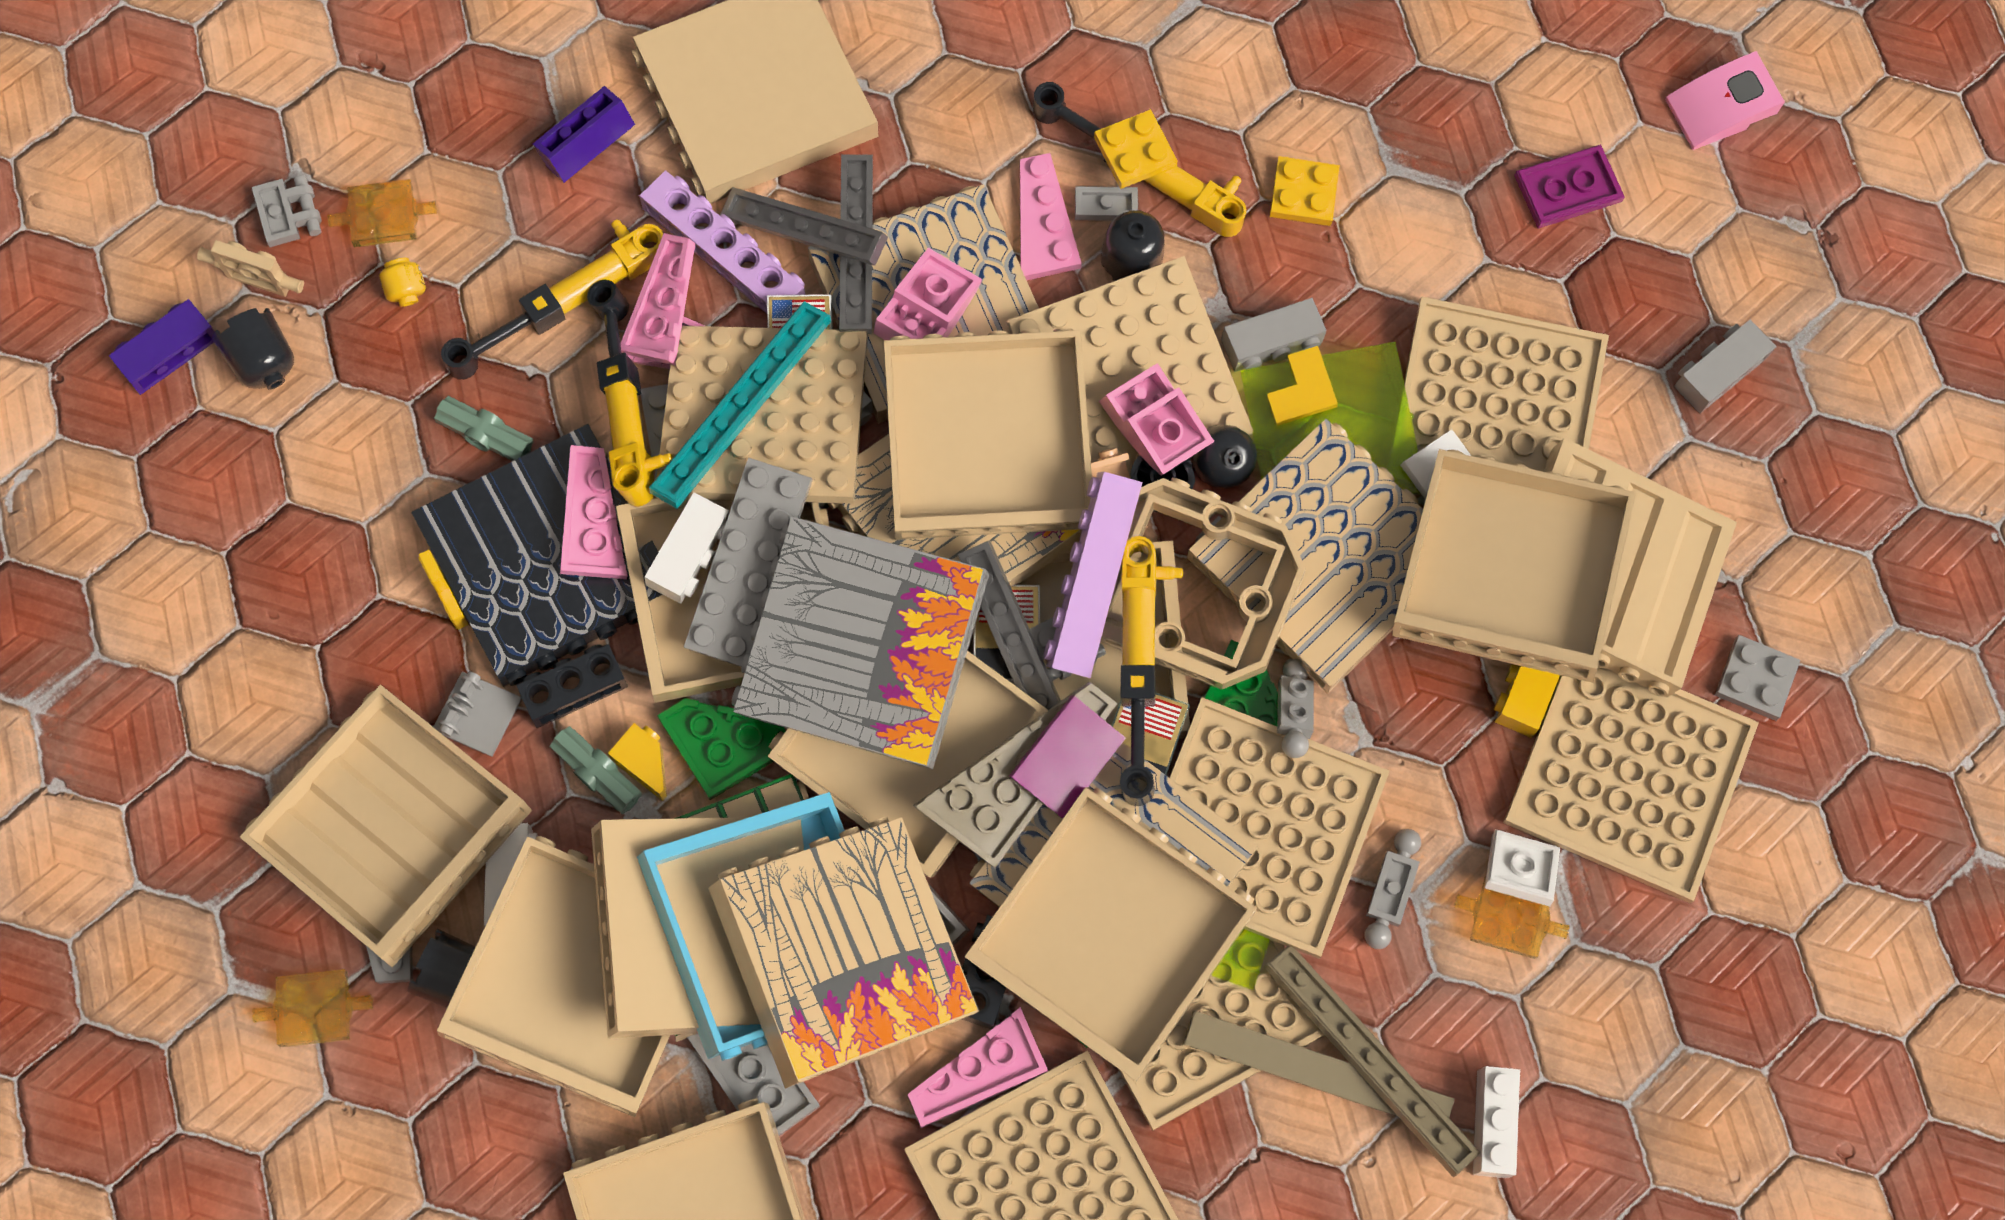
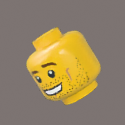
[379,258,426,307]

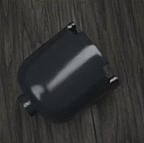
[1101,210,1165,281]
[212,308,294,390]
[407,929,475,1008]

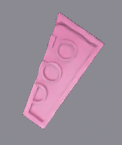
[1020,153,1082,280]
[621,233,695,365]
[560,445,628,580]
[907,1007,1048,1128]

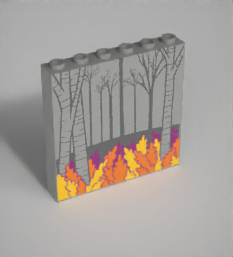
[732,516,989,769]

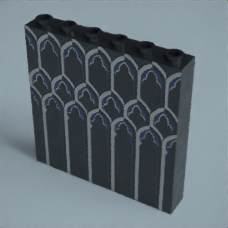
[411,424,663,687]

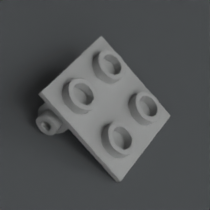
[434,671,522,757]

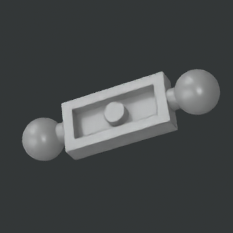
[1277,658,1314,758]
[1364,829,1421,949]

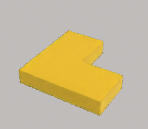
[1267,346,1338,426]
[418,550,469,630]

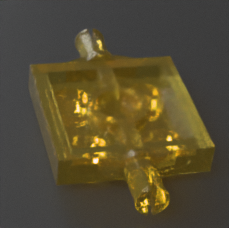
[327,179,437,247]
[1454,876,1570,959]
[252,969,373,1048]

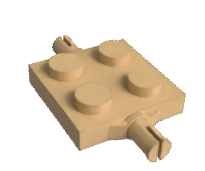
[197,240,304,297]

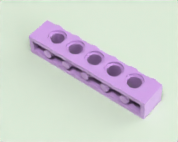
[639,170,805,314]

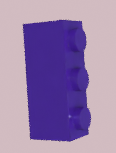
[533,86,635,183]
[109,299,215,395]

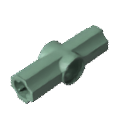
[434,396,534,461]
[550,726,642,815]

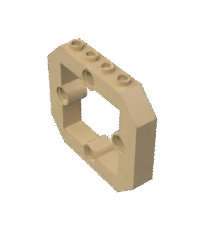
[1100,478,1306,690]

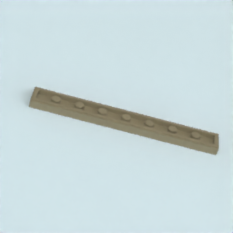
[1264,946,1480,1178]
[1183,1011,1454,1117]

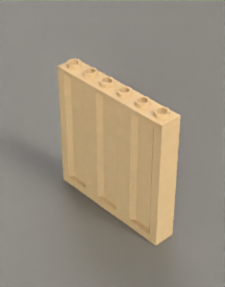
[1543,438,1737,698]
[240,685,532,968]

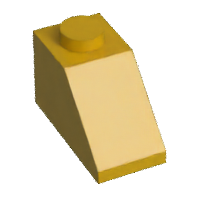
[608,723,667,801]

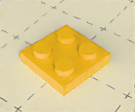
[1094,109,1178,189]
[1270,156,1340,226]

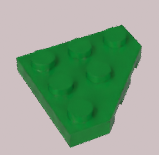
[1205,639,1278,726]
[657,698,786,800]

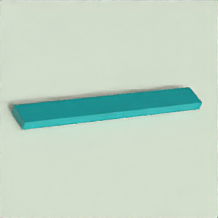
[649,301,831,509]

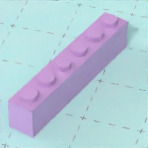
[1044,472,1143,678]

